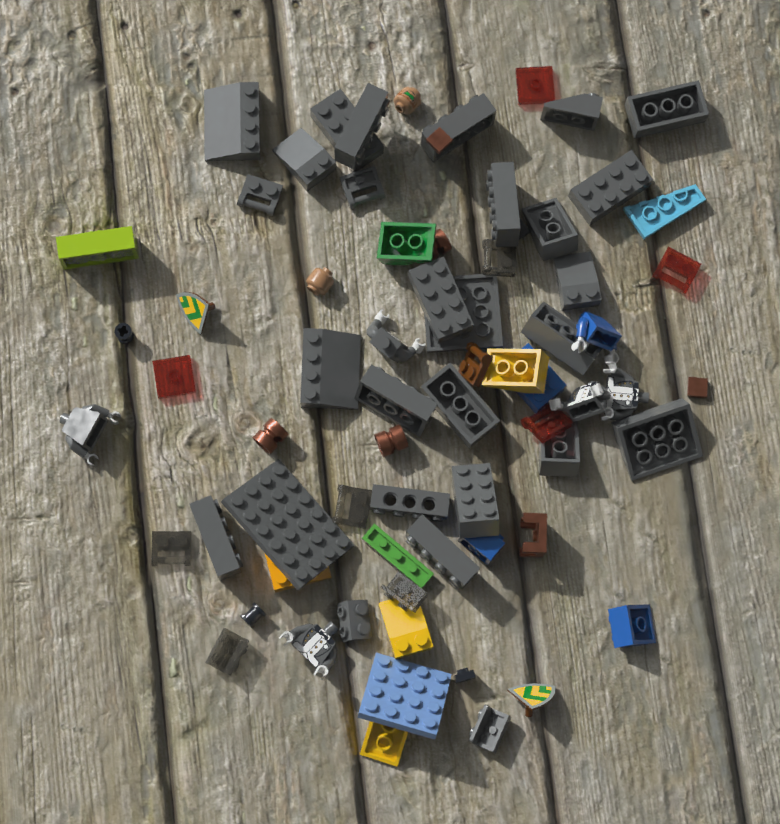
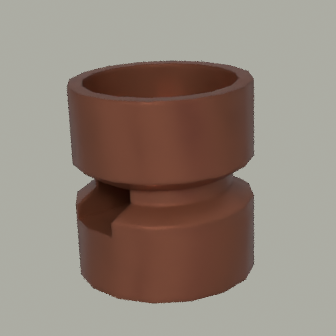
[432,229,452,261]
[252,418,289,455]
[374,424,409,457]

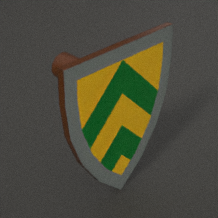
[176,292,215,334]
[507,683,556,717]

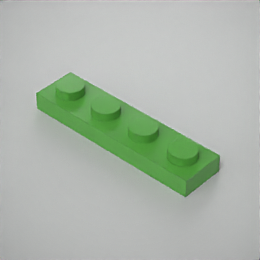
[362,523,434,589]

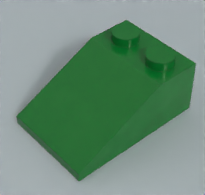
[377,222,437,265]

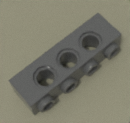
[370,484,450,522]

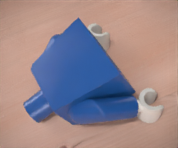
[571,312,622,363]

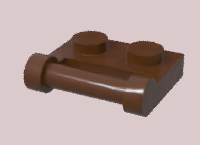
[458,342,492,387]

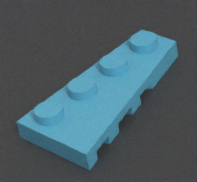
[623,184,706,240]

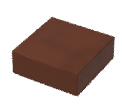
[426,127,453,154]
[687,377,708,398]

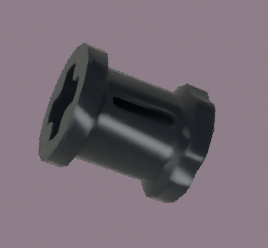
[114,323,134,344]
[240,602,266,629]

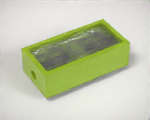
[56,226,139,270]

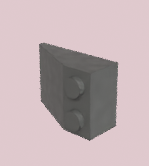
[540,93,603,131]
[272,128,336,192]
[522,198,578,261]
[553,251,602,311]
[539,416,580,477]

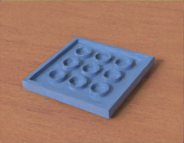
[357,653,452,740]

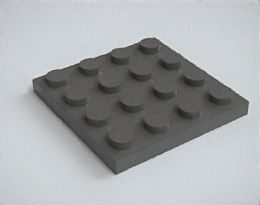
[424,273,503,353]

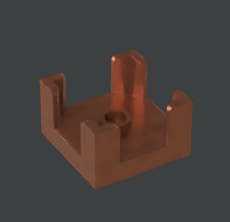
[519,513,547,558]

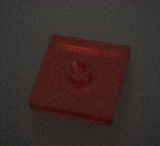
[515,66,555,105]
[152,355,196,399]

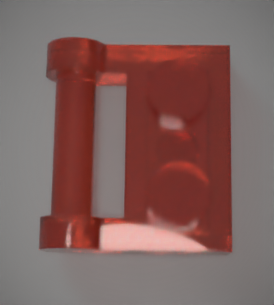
[652,246,702,294]
[520,404,573,444]

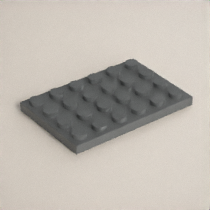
[221,459,354,590]

